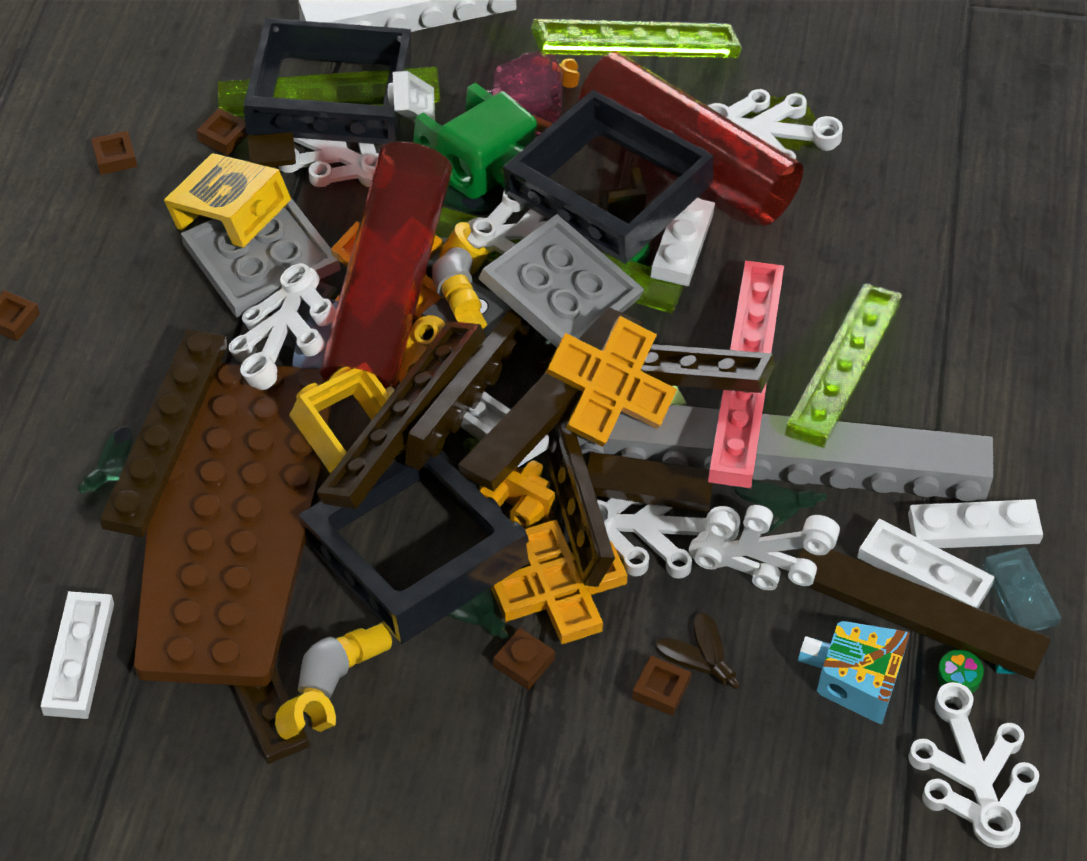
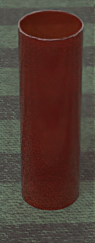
[579,52,804,226]
[319,142,453,390]

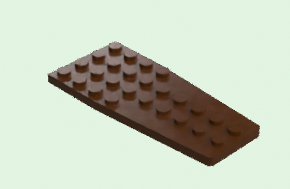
[134,363,335,687]

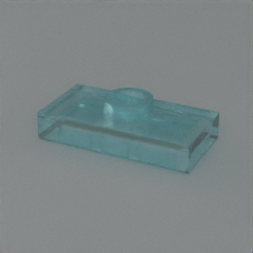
[984,547,1061,631]

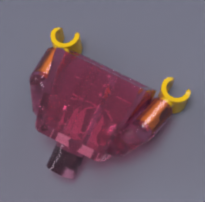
[486,47,580,135]

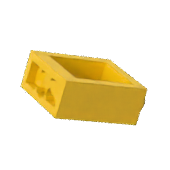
[289,362,407,474]

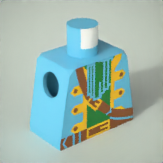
[798,621,910,724]

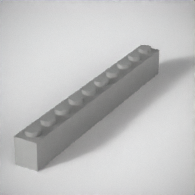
[576,405,993,502]

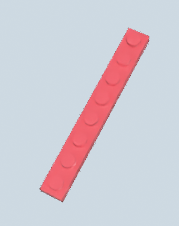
[708,260,784,488]

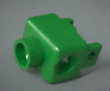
[413,83,537,200]

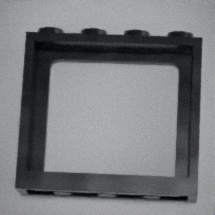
[244,18,411,145]
[503,90,714,264]
[299,450,529,644]

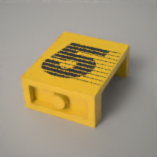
[164,153,291,248]

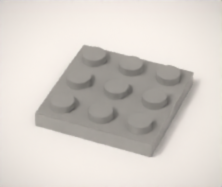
[181,198,340,318]
[479,214,644,347]

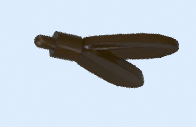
[656,612,740,689]

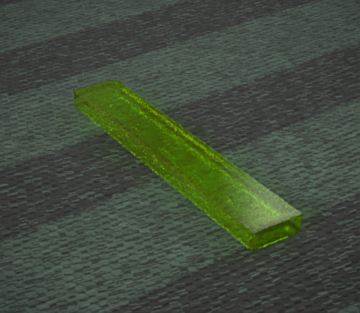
[531,19,742,58]
[218,67,440,116]
[785,284,902,448]

